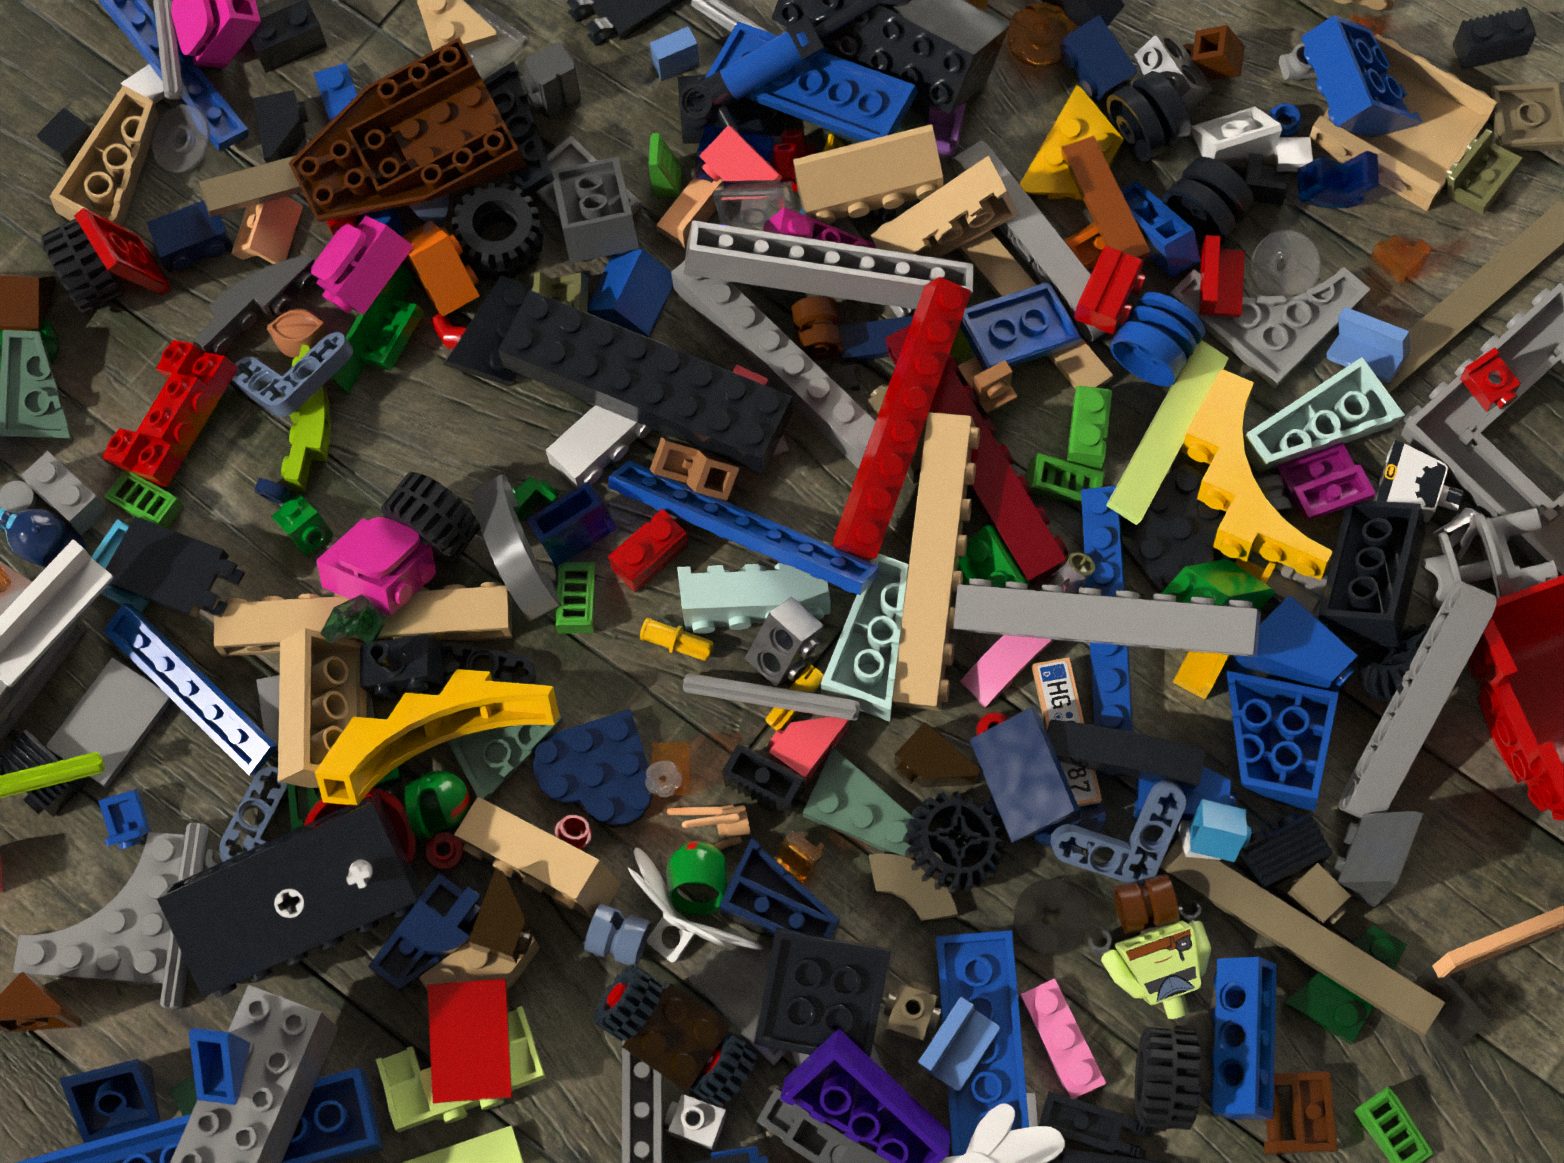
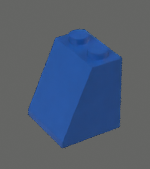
[1229,595,1358,693]

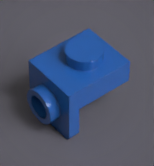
[98,788,151,849]

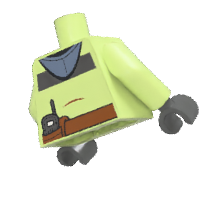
[1089,901,1211,1019]

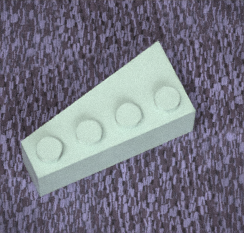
[1243,357,1405,473]

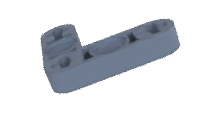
[232,332,353,417]
[219,766,299,898]
[1051,780,1186,886]

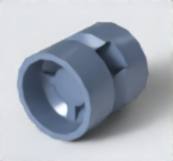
[584,904,652,966]

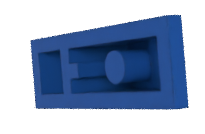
[1121,180,1200,278]

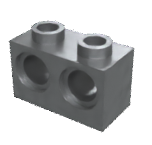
[1132,34,1212,112]
[744,596,824,687]

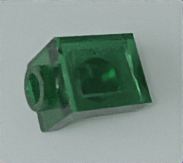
[320,594,387,645]

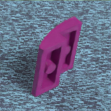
[1275,442,1376,521]

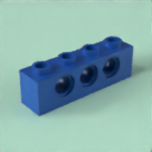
[1210,957,1277,1120]

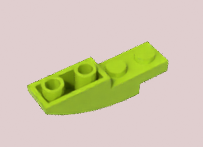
[281,344,331,493]

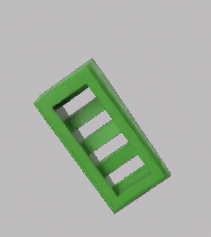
[648,133,682,198]
[1026,453,1105,504]
[104,470,184,529]
[556,562,596,634]
[1353,1086,1433,1163]

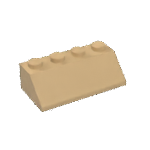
[793,124,943,225]
[278,628,367,788]

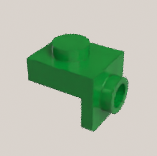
[512,476,560,523]
[271,494,334,557]

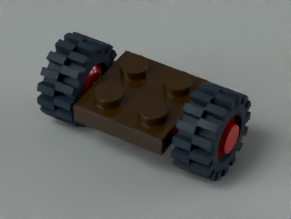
[593,964,756,1107]

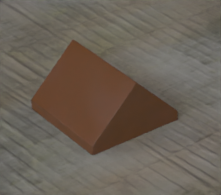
[0,273,56,332]
[0,971,81,1033]

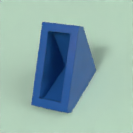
[189,1028,250,1105]

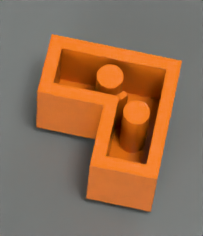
[401,220,479,317]

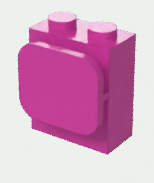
[171,0,261,69]
[311,216,414,315]
[316,517,436,616]

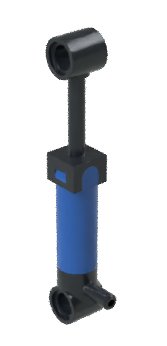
[679,0,912,133]

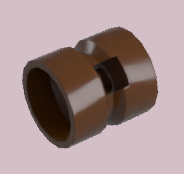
[792,296,843,360]
[1113,874,1179,935]

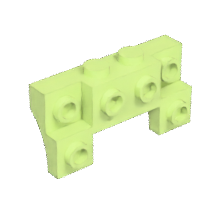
[376,1006,546,1133]

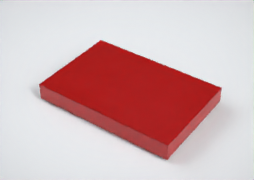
[74,208,171,296]
[427,979,513,1104]

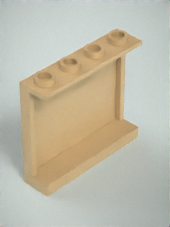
[1309,34,1497,211]

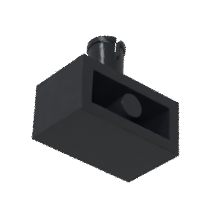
[360,634,444,700]

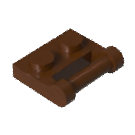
[1264,1072,1337,1155]

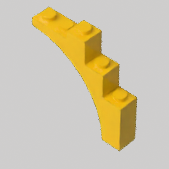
[1182,369,1333,581]
[315,669,560,806]

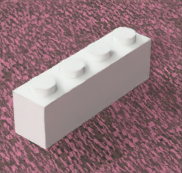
[546,405,652,491]

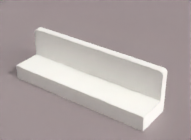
[0,540,113,687]

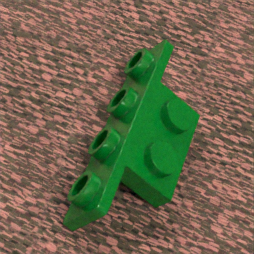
[330,263,424,392]

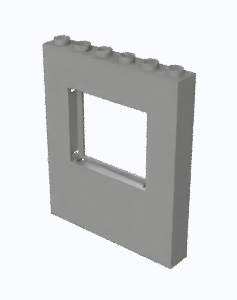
[1401,282,1564,577]

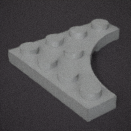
[1170,267,1371,388]
[13,832,185,986]

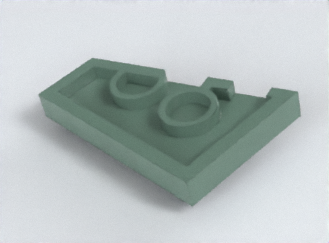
[0,330,73,440]
[448,713,563,801]
[803,747,914,857]

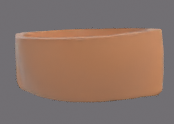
[267,308,329,358]

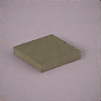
[1488,82,1564,152]

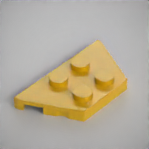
[1019,85,1124,200]

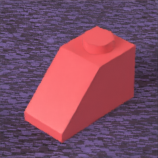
[700,125,783,183]
[767,717,849,786]

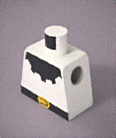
[1373,440,1463,523]

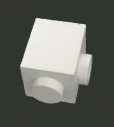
[665,1094,727,1152]

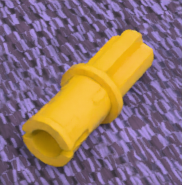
[640,617,714,661]
[765,663,824,731]

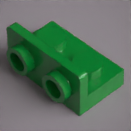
[957,524,1030,588]

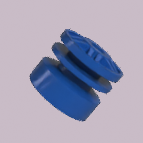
[1110,292,1206,387]

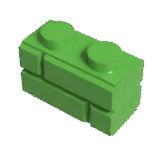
[1066,386,1112,471]

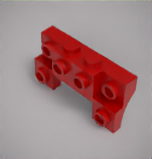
[101,340,238,487]

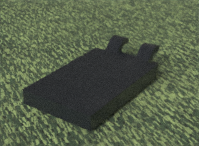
[567,0,684,46]
[106,517,245,619]

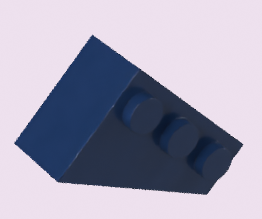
[719,838,840,939]
[368,874,482,992]

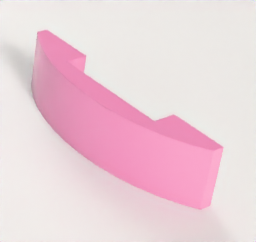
[960,584,1067,708]

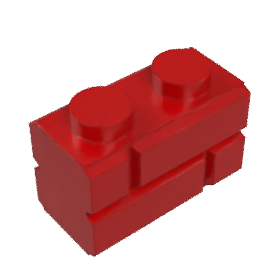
[1074,246,1146,334]
[608,509,689,593]

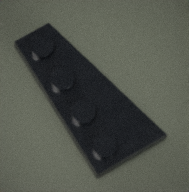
[483,61,555,197]

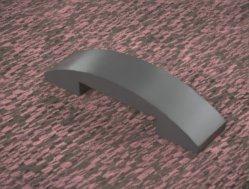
[473,474,562,621]

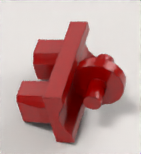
[771,129,816,192]

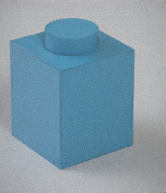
[1189,799,1251,862]

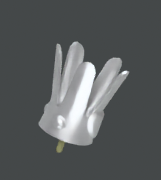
[1432,508,1482,561]
[1048,552,1095,594]

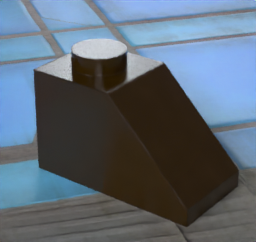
[894,722,981,788]
[468,869,533,963]

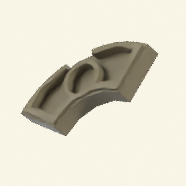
[869,853,958,923]

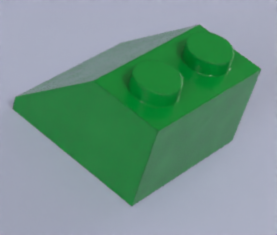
[1161,559,1275,610]

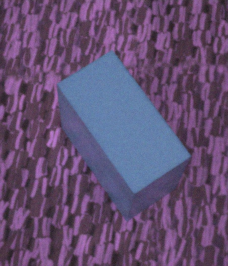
[650,26,700,81]

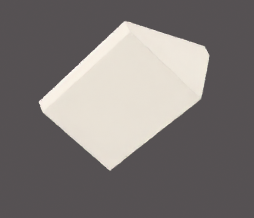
[1191,107,1282,168]

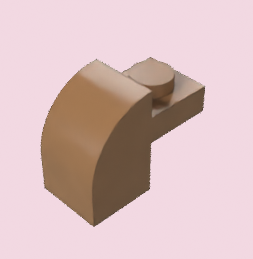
[957,357,1017,415]
[650,437,739,501]

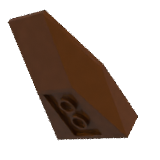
[289,37,527,222]

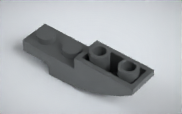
[194,255,317,355]
[756,1088,891,1163]

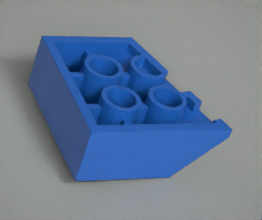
[1301,15,1423,138]
[1227,671,1339,812]

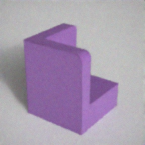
[928,103,966,156]

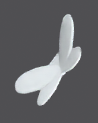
[628,847,764,963]
[940,1104,1065,1163]

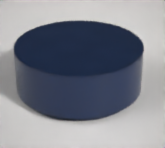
[254,478,292,505]

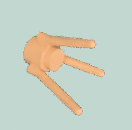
[667,804,750,851]

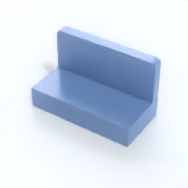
[1327,307,1410,383]
[918,997,1000,1092]

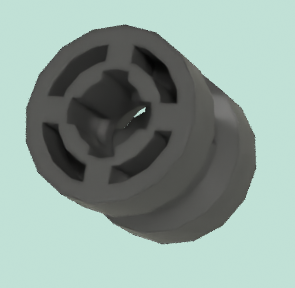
[1255,475,1293,518]

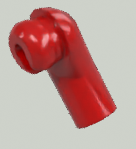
[431,314,467,349]

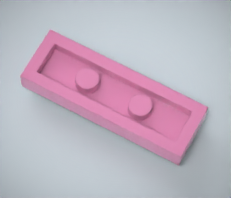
[1019,978,1106,1099]

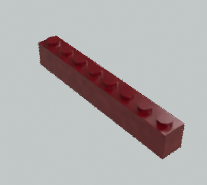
[885,324,1068,589]

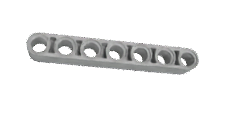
[951,140,1119,342]
[1339,580,1497,818]

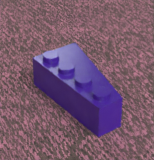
[780,1029,951,1163]

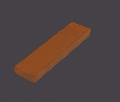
[1061,136,1150,260]

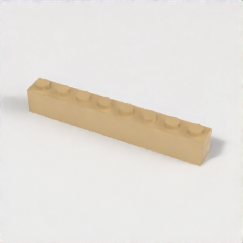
[892,412,980,711]
[214,582,513,657]

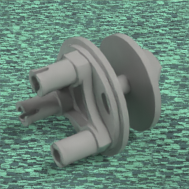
[1421,508,1558,608]

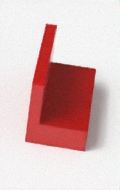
[1198,235,1245,318]

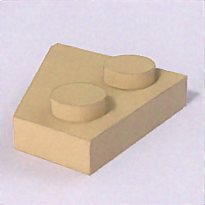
[417,0,498,51]

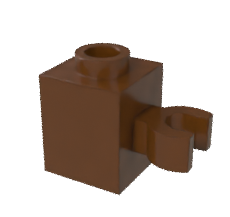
[1183,25,1245,81]

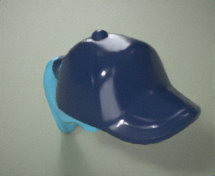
[0,507,86,568]

